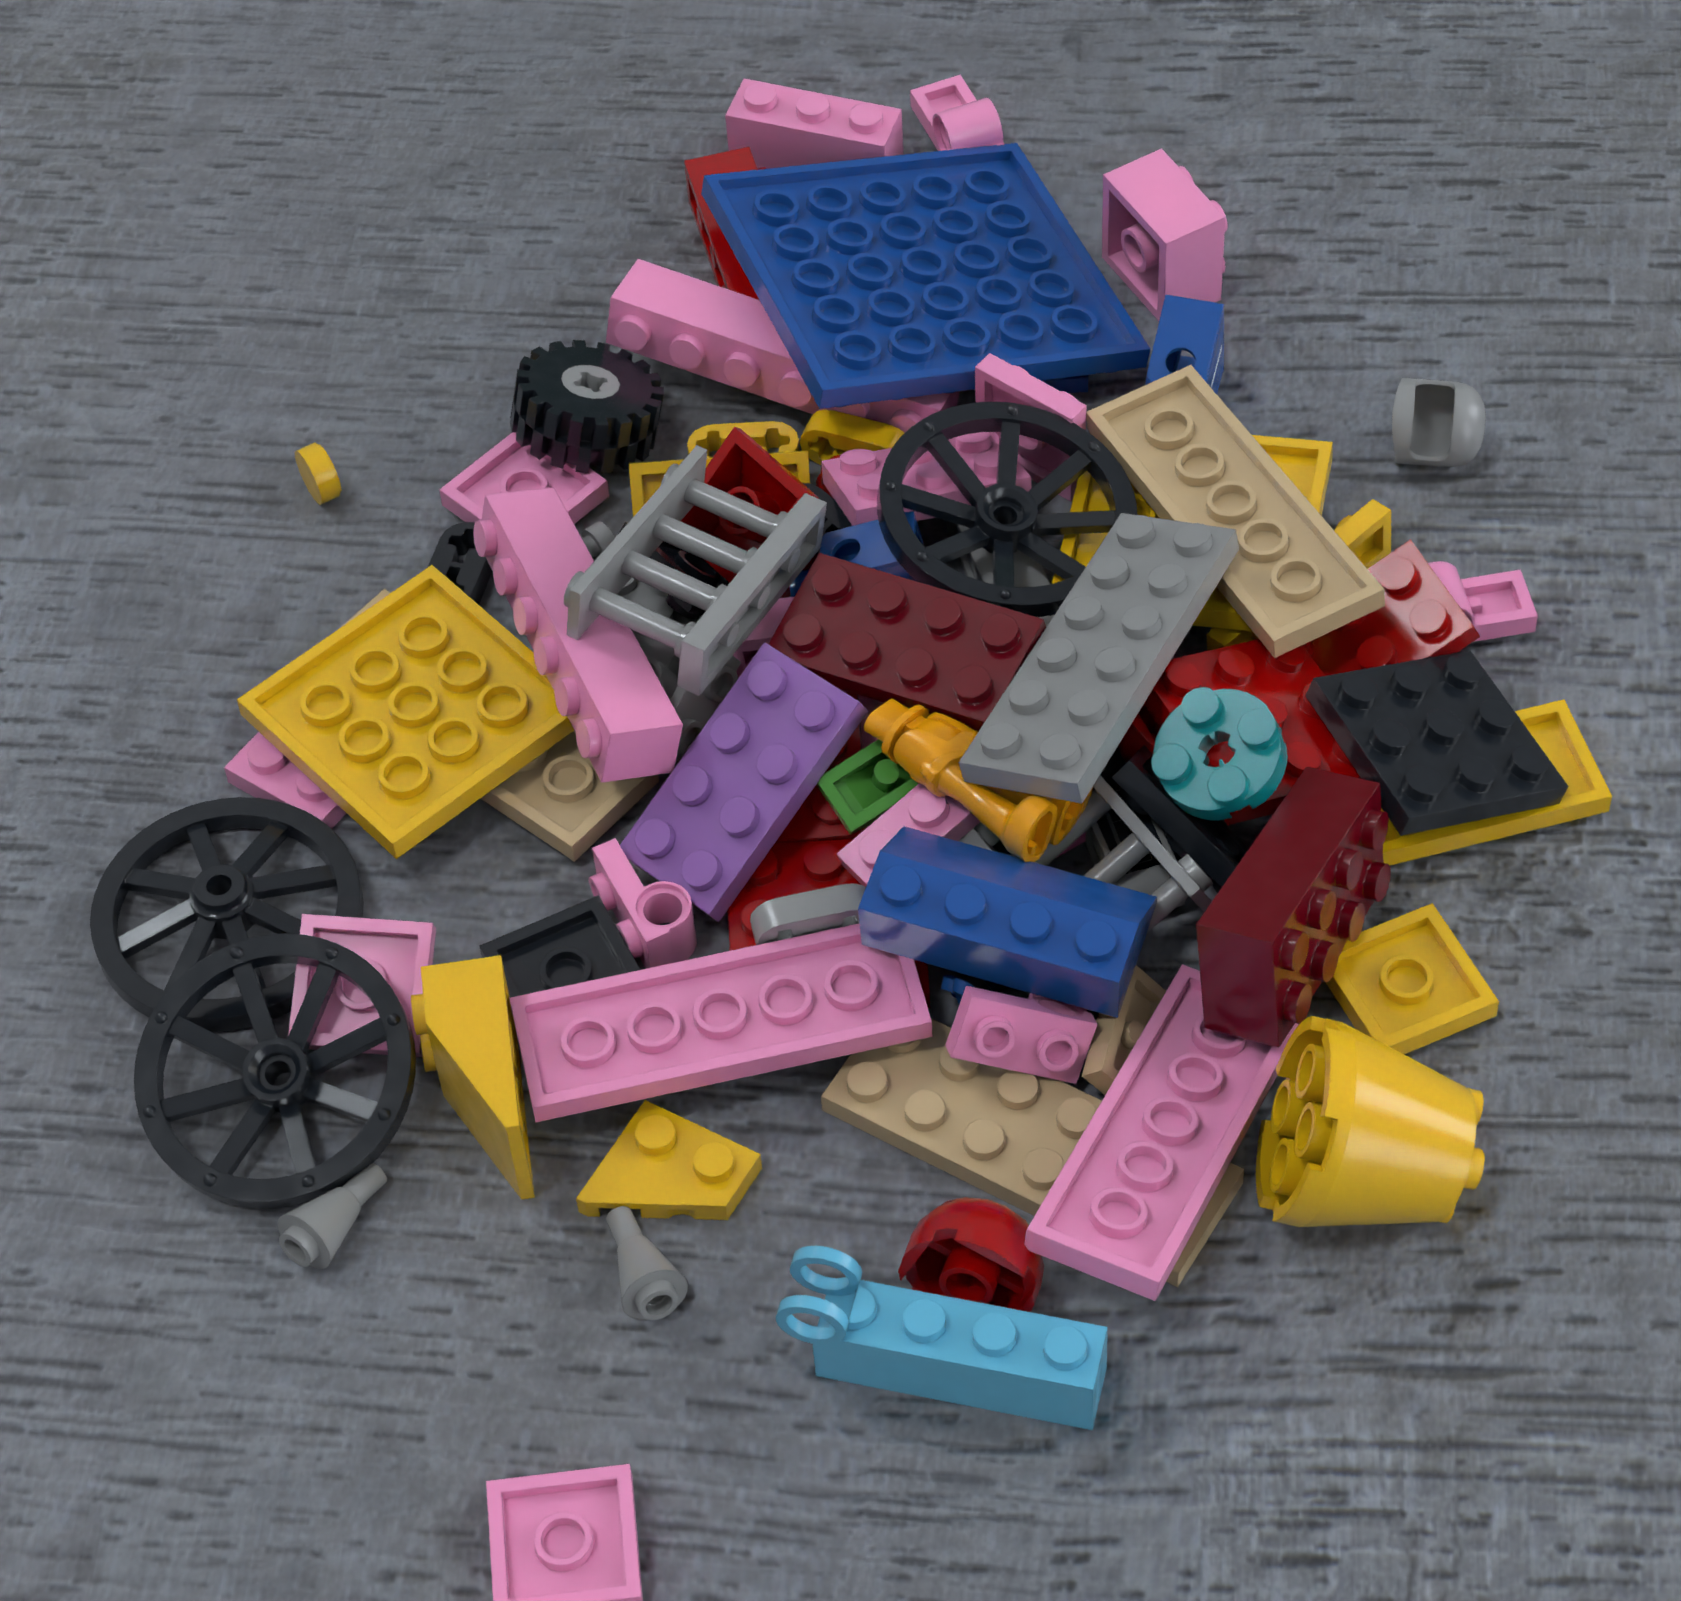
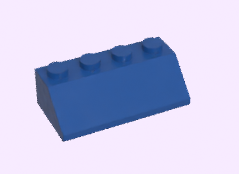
[858,826,1157,1018]

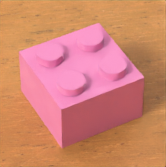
[1102,148,1228,321]

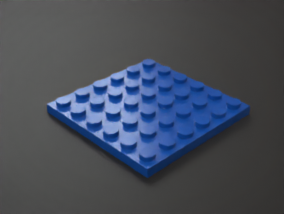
[701,143,1151,409]

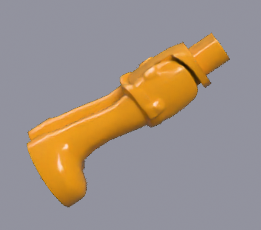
[864,699,1093,862]

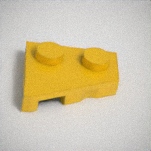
[576,1100,762,1220]

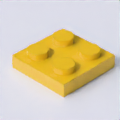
[1326,903,1499,1054]

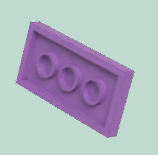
[620,642,868,922]

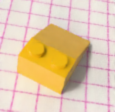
[411,955,535,1200]

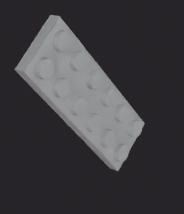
[959,513,1239,803]

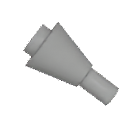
[278,1163,387,1269]
[606,1206,688,1320]

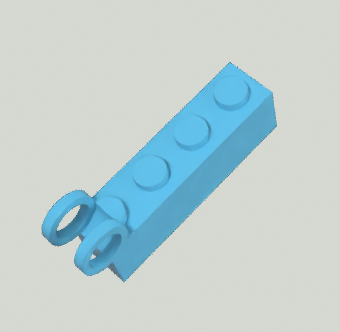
[776,1246,1108,1430]

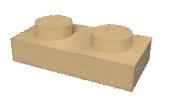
[1082,965,1166,1095]

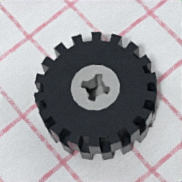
[510,340,664,474]

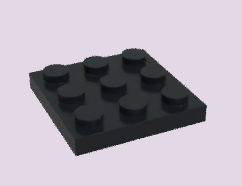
[1305,650,1569,836]

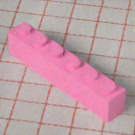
[606,259,960,432]
[473,487,683,783]

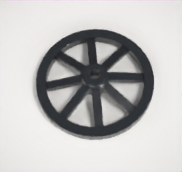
[877,402,1137,617]
[90,797,364,1031]
[134,933,416,1209]

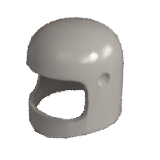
[1392,377,1486,467]

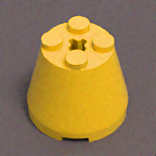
[1256,1016,1485,1227]

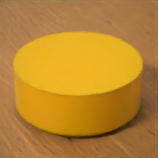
[295,442,342,505]

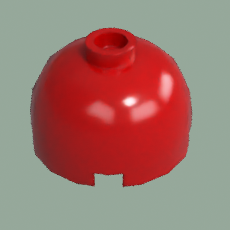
[898,1197,1044,1312]

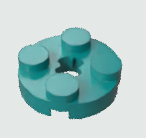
[1151,687,1288,820]

